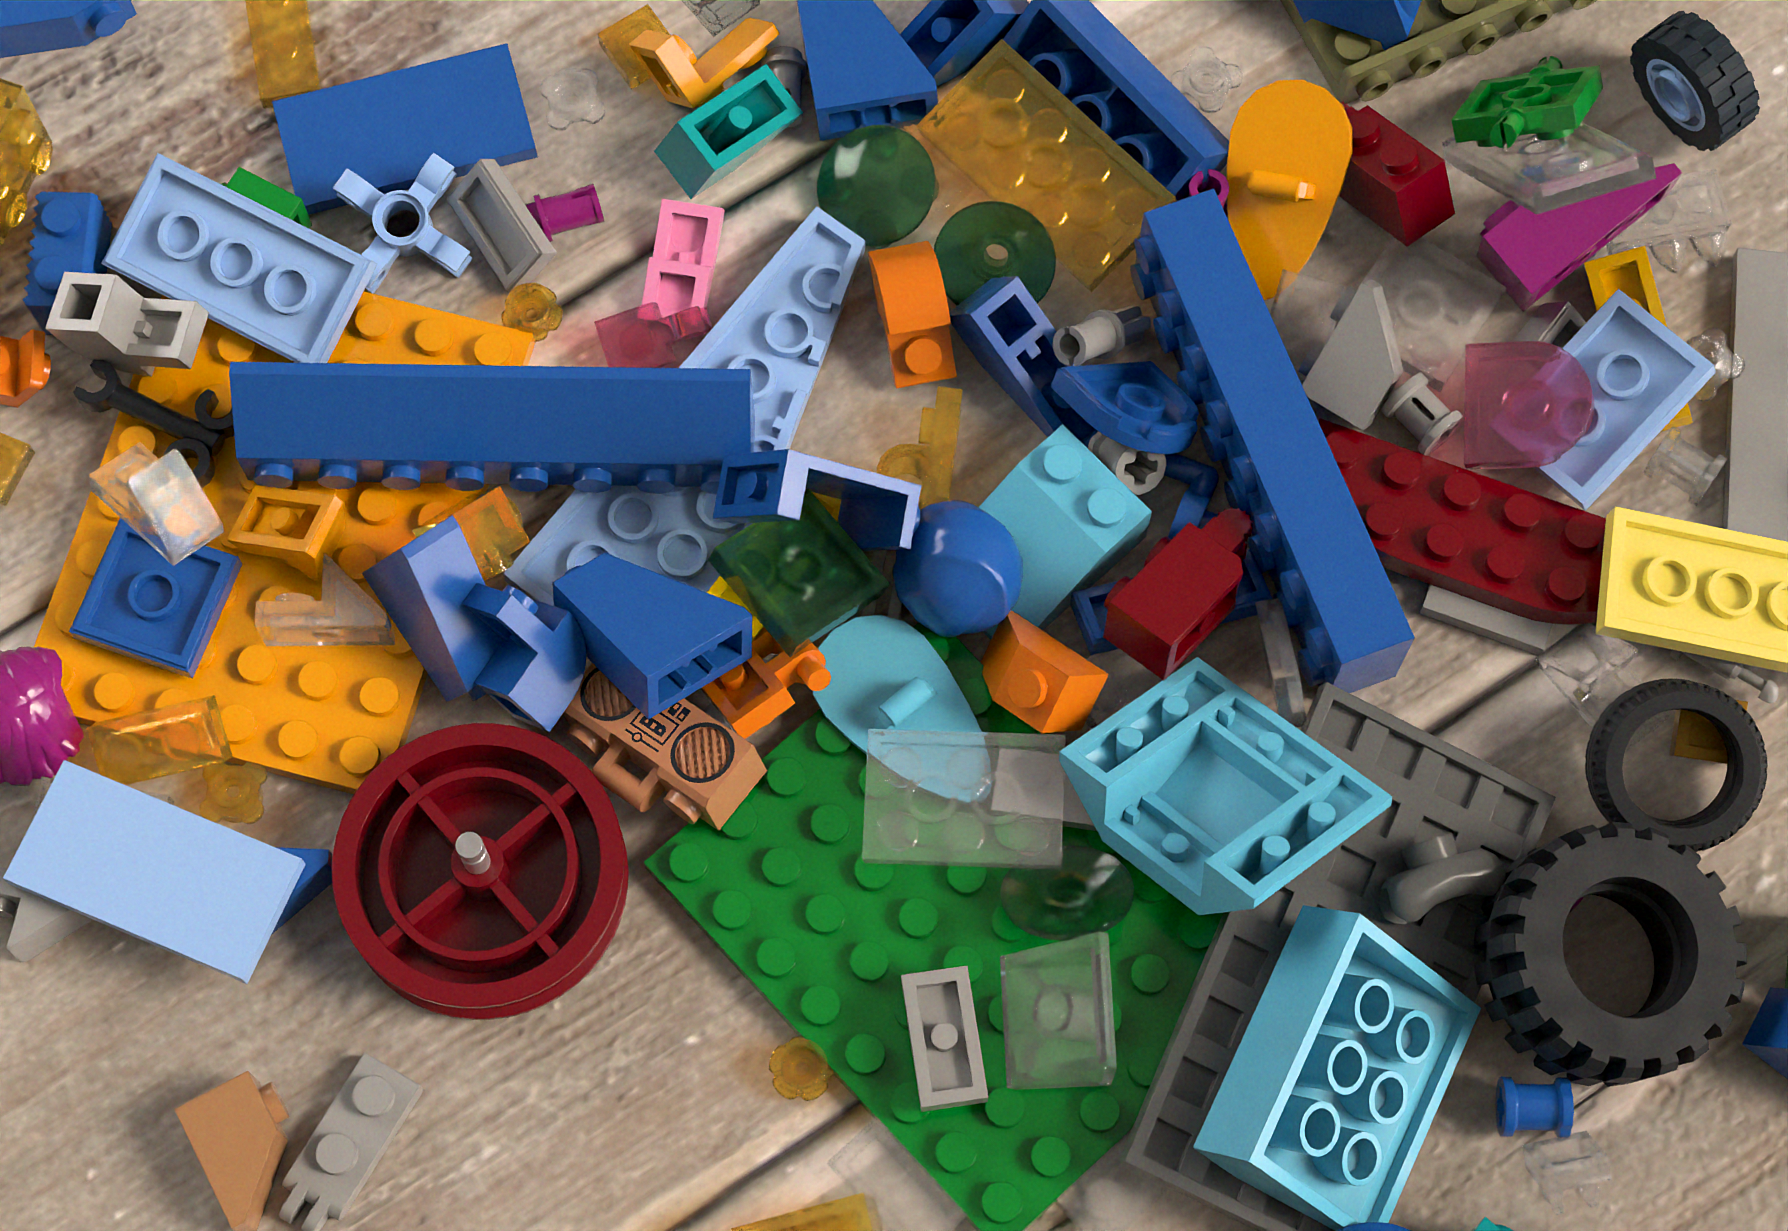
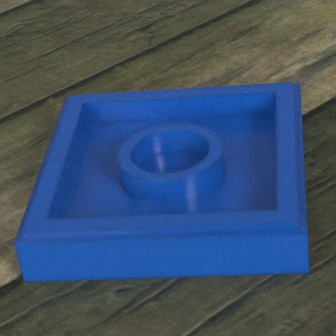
[69,517,242,679]

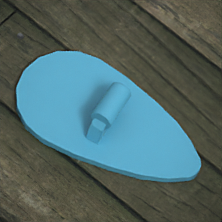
[813,615,992,806]

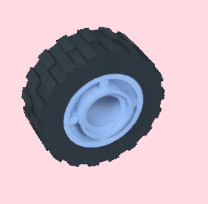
[1630,11,1760,151]

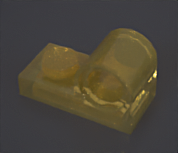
[877,386,963,510]

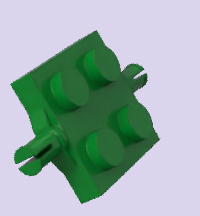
[1451,56,1603,148]

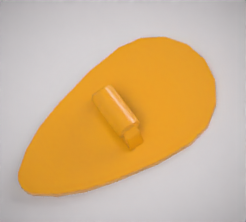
[1227,79,1352,300]

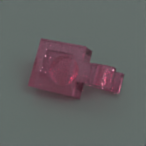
[594,302,713,368]

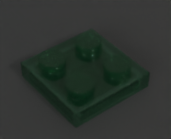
[708,488,890,657]

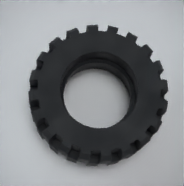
[1473,822,1747,1087]

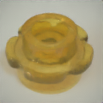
[501,283,563,342]
[769,1036,834,1101]

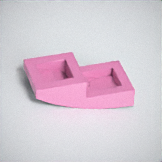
[640,199,725,328]

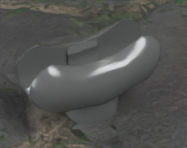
[1379,833,1506,925]

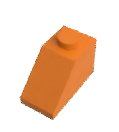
[981,610,1109,733]

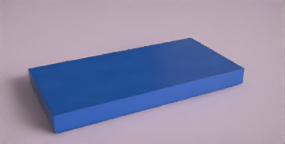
[272,43,538,215]

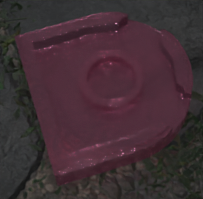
[1464,341,1594,470]

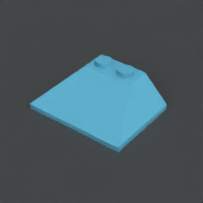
[1059,657,1392,915]

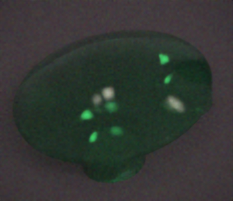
[817,125,939,249]

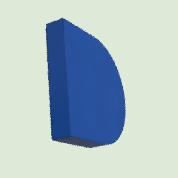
[1050,361,1199,454]

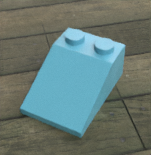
[978,424,1152,640]

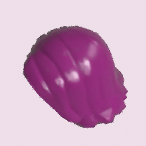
[0,647,84,787]

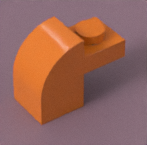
[868,241,957,389]

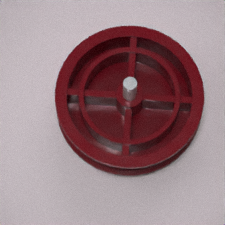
[332,723,629,1020]

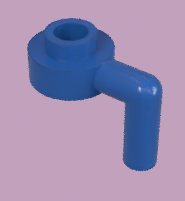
[1164,453,1219,540]

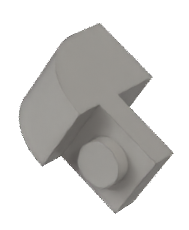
[45,272,209,377]

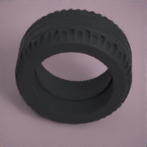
[1585,678,1768,852]

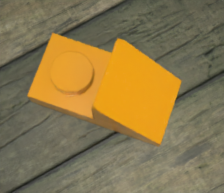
[227,485,346,581]

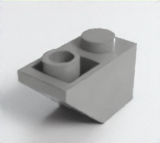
[1298,279,1404,430]

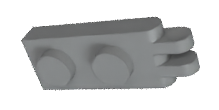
[279,1052,424,1231]

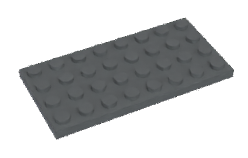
[1118,682,1556,1231]

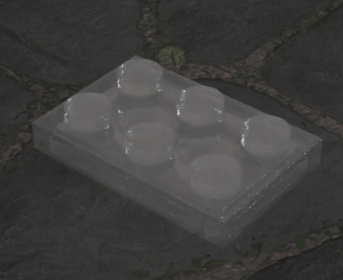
[862,729,1066,870]

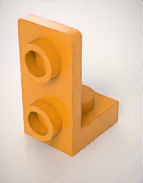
[629,18,779,109]

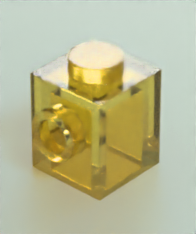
[412,486,530,581]

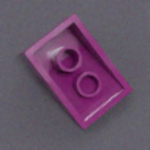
[1476,163,1682,312]

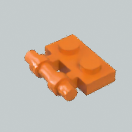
[700,610,831,739]

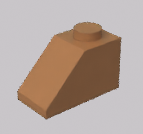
[174,1071,290,1231]

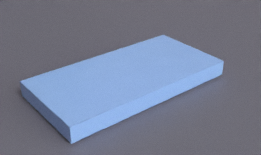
[101,153,377,363]
[3,760,306,984]

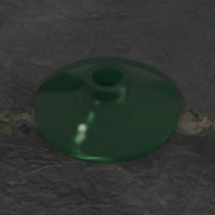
[934,201,1056,306]
[1001,846,1134,941]

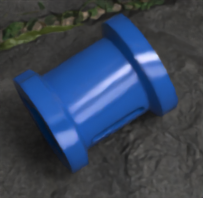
[1495,1076,1574,1138]

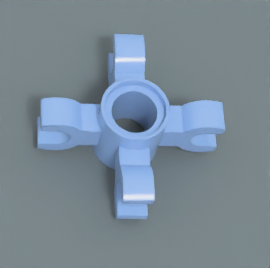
[333,153,473,294]

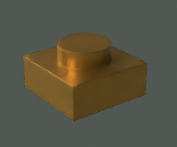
[1669,700,1748,764]

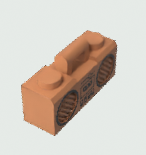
[563,663,767,831]

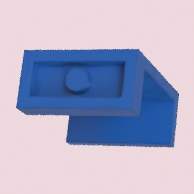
[713,449,921,552]

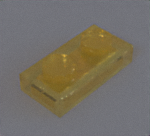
[86,695,233,785]

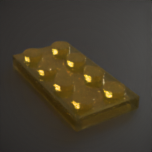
[916,39,1177,293]

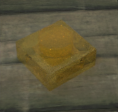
[597,4,670,90]

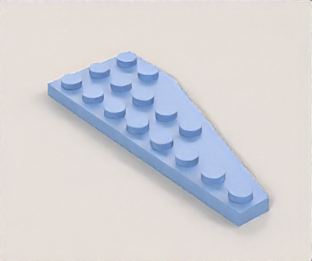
[503,206,865,606]

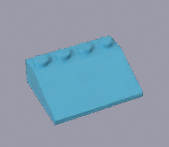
[1193,905,1481,1231]

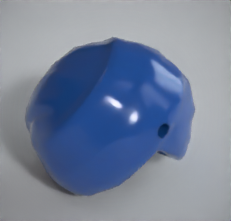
[892,500,1023,638]

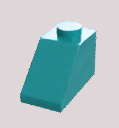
[654,64,803,199]

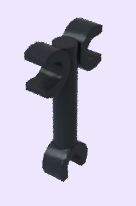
[73,359,234,488]

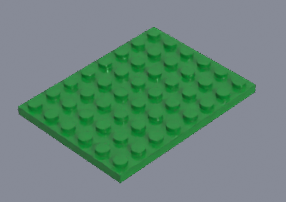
[644,623,1223,1231]

